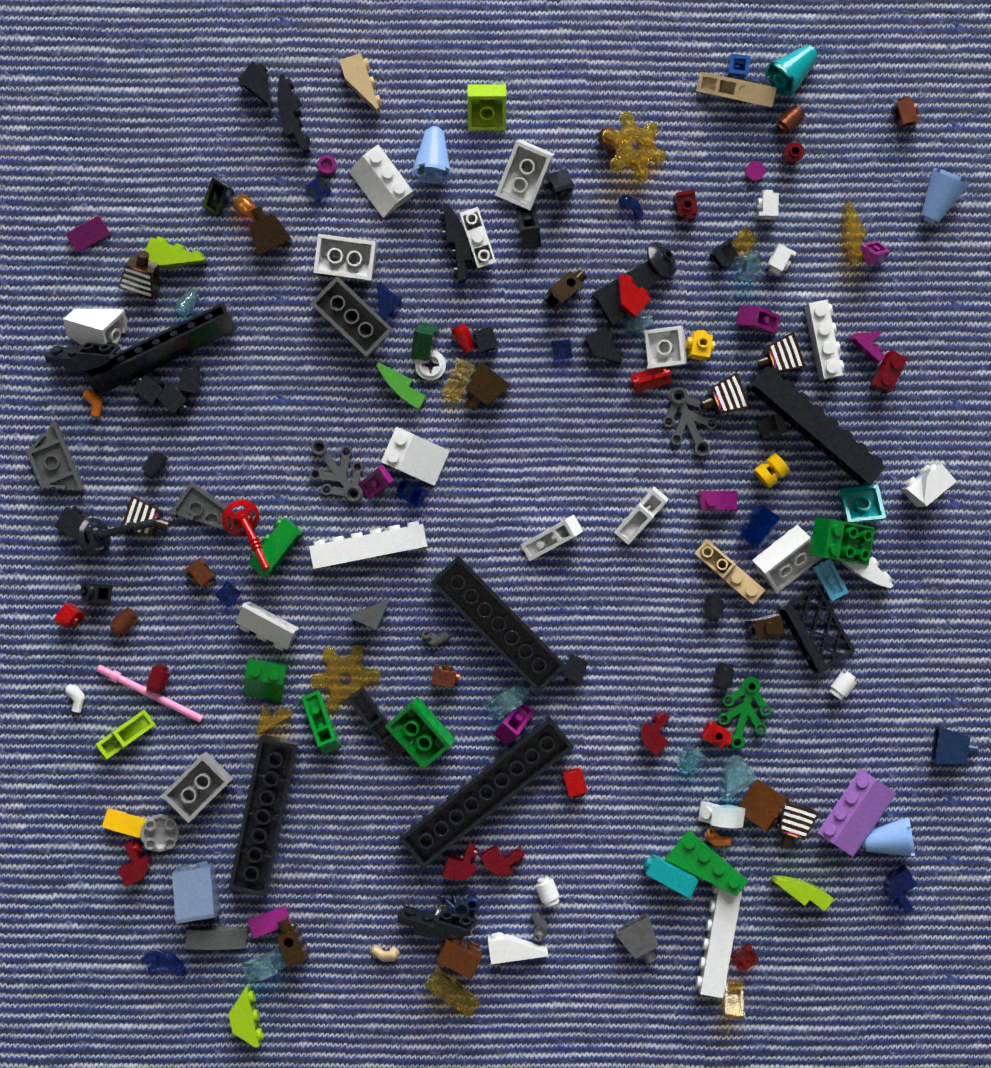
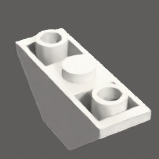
[460,207,496,268]

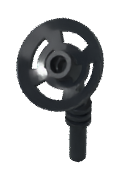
[77,518,158,556]

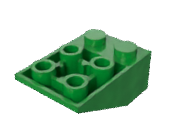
[809,517,875,566]

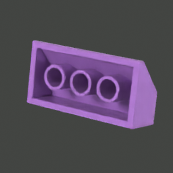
[817,769,897,857]

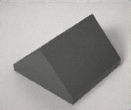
[350,600,390,630]

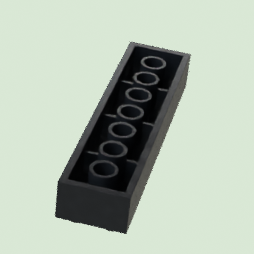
[746,366,886,486]
[431,555,566,693]
[228,734,300,897]

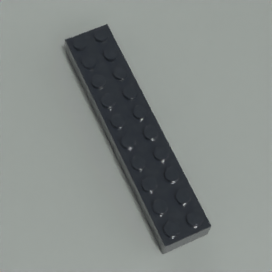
[399,715,574,868]

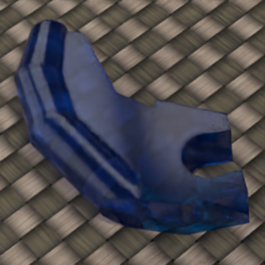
[140,949,187,977]

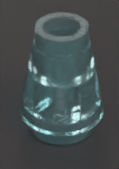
[173,288,200,317]
[623,314,653,334]

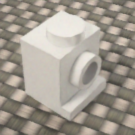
[756,190,779,220]
[766,244,797,276]

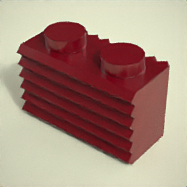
[869,351,908,394]

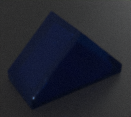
[377,282,402,322]
[394,478,429,509]

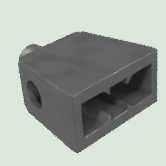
[615,913,659,964]

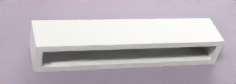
[309,521,428,569]
[696,885,742,998]

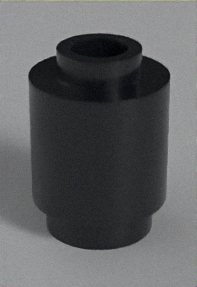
[141,450,168,480]
[704,595,724,622]
[713,662,735,691]

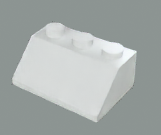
[349,144,414,218]
[313,234,378,281]
[752,525,822,594]
[236,601,300,651]

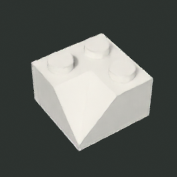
[902,464,957,507]

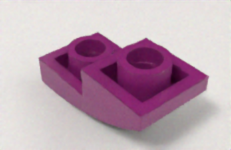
[247,905,292,939]

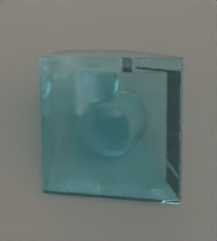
[719,754,758,801]

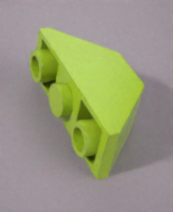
[229,985,264,1048]

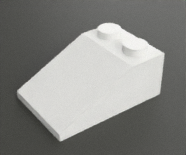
[495,139,555,210]
[381,427,450,486]

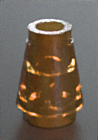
[232,192,257,220]

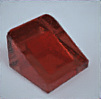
[730,943,759,971]

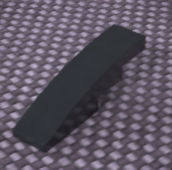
[347,687,406,760]

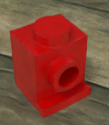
[53,603,86,629]
[700,720,732,749]

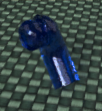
[618,194,644,219]

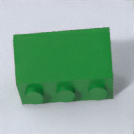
[249,517,304,578]
[385,696,456,769]

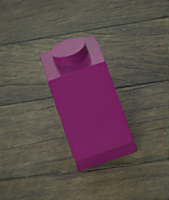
[736,305,780,334]
[698,491,737,511]
[492,700,534,746]

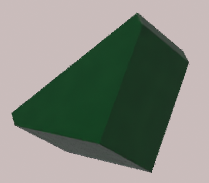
[411,322,440,362]

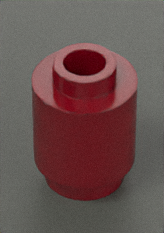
[782,142,804,166]
[146,664,171,694]

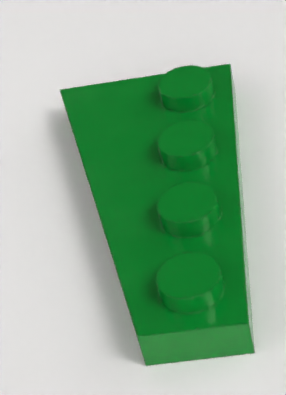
[665,830,749,896]

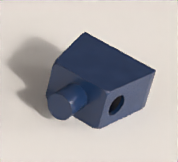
[930,726,979,765]

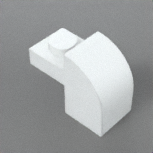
[698,801,745,828]

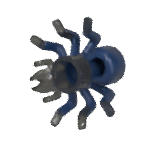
[433,885,481,924]

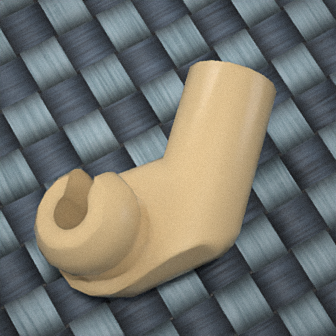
[370,945,400,962]

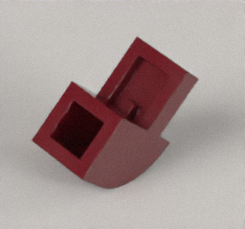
[640,710,670,756]
[118,839,152,887]
[442,840,478,880]
[480,844,525,876]

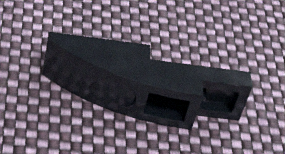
[277,74,312,154]
[440,204,472,283]
[44,342,120,372]
[397,905,477,939]

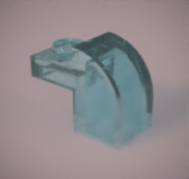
[484,680,531,720]
[241,947,287,982]

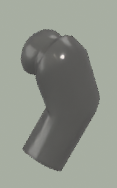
[421,630,450,647]
[530,911,548,941]

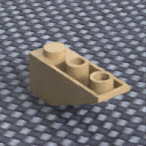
[339,53,382,114]

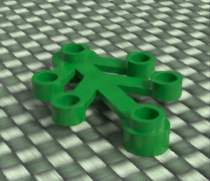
[717,677,771,750]

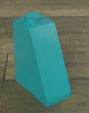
[643,853,698,899]

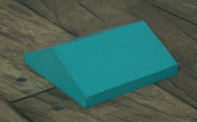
[840,484,886,523]

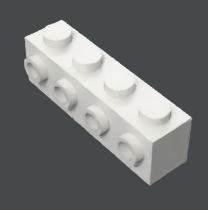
[804,299,844,381]

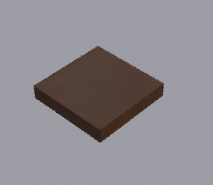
[738,778,789,832]

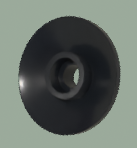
[647,242,677,277]

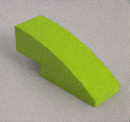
[95,709,156,760]
[771,875,834,911]

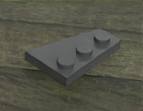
[169,482,236,530]

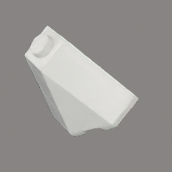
[63,309,127,353]

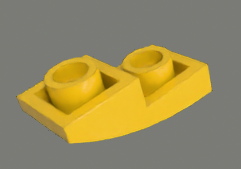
[102,808,147,838]

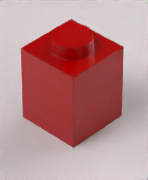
[562,767,588,798]

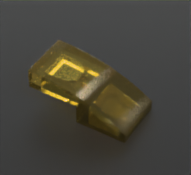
[441,358,475,403]

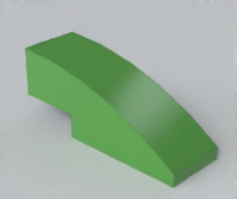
[377,362,427,411]

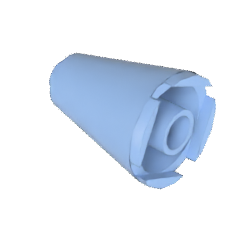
[412,126,451,183]
[921,168,969,224]
[862,818,915,857]

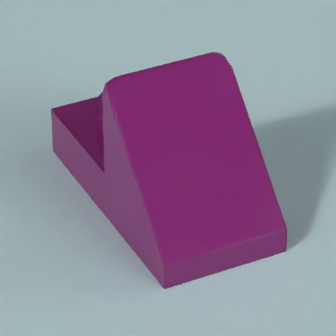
[848,332,885,364]
[359,465,394,499]

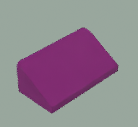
[66,216,111,253]
[860,241,890,267]

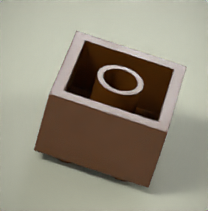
[437,937,482,979]

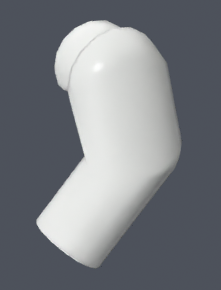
[65,685,84,713]

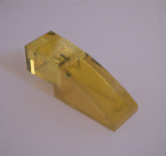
[841,201,867,266]
[425,967,481,1017]

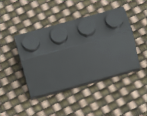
[310,276,393,360]

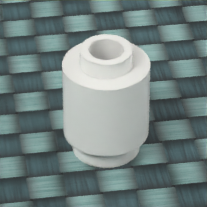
[829,671,857,701]
[535,876,559,907]

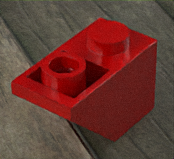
[617,273,651,319]

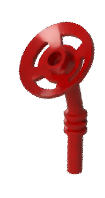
[222,499,270,571]

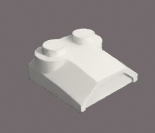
[644,326,687,369]

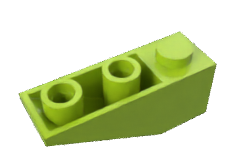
[145,236,208,269]

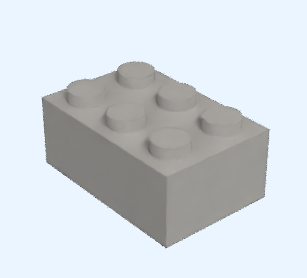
[161,752,233,823]

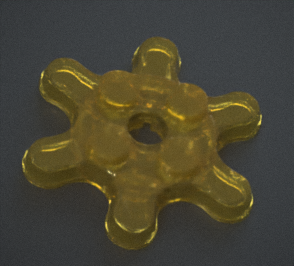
[602,112,666,182]
[310,645,381,711]

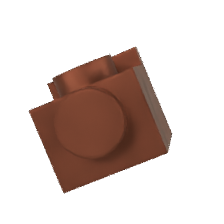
[893,96,922,129]
[184,558,216,589]
[431,664,460,688]

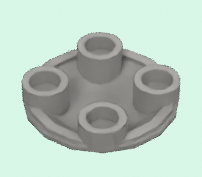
[140,814,179,852]

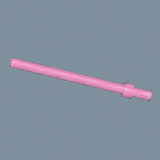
[96,665,203,723]

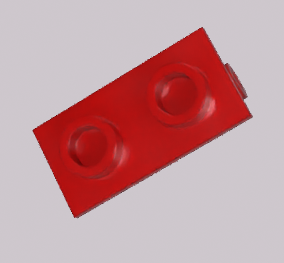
[630,367,672,393]

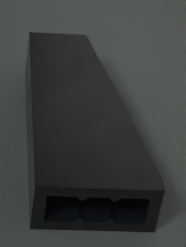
[592,260,662,328]

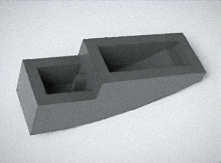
[185,925,248,950]

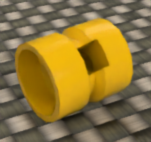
[753,453,790,489]

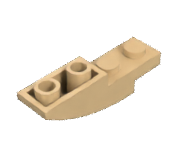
[696,72,777,107]
[694,539,766,605]

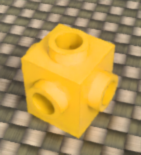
[686,330,715,361]

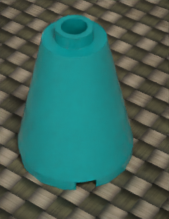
[765,45,818,96]

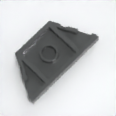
[26,421,85,491]

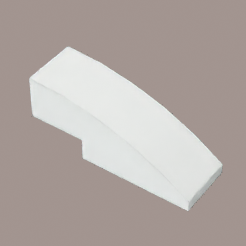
[614,486,668,545]

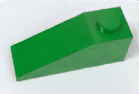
[301,690,342,755]

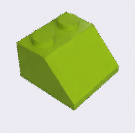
[468,84,506,131]

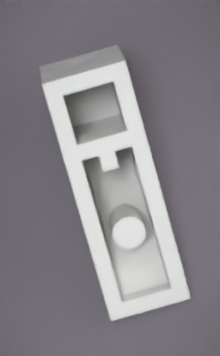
[521,515,583,561]
[488,932,548,964]

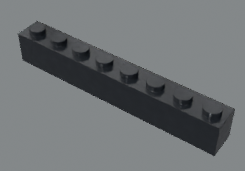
[85,302,237,396]

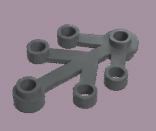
[662,387,717,456]
[310,439,364,503]

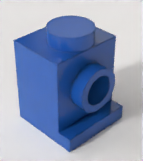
[726,54,750,81]

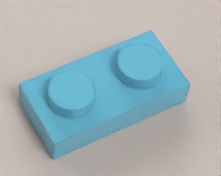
[812,559,848,601]

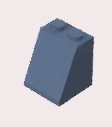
[172,861,221,924]

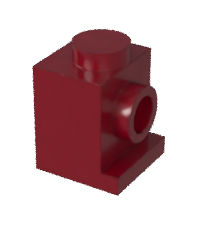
[674,189,699,221]

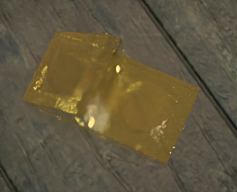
[256,703,294,734]
[721,980,745,1020]

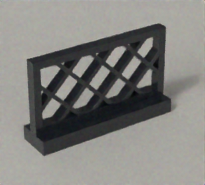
[777,585,856,674]

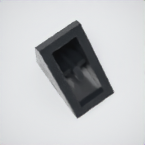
[202,176,234,216]

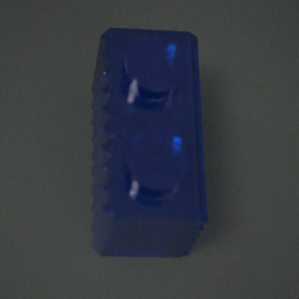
[738,505,781,550]

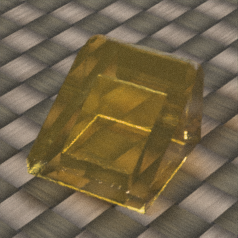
[731,226,758,254]

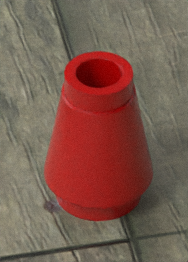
[451,323,475,353]

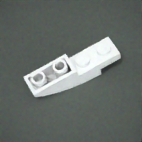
[840,557,894,588]

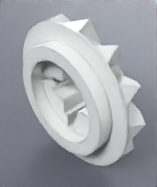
[415,350,446,381]

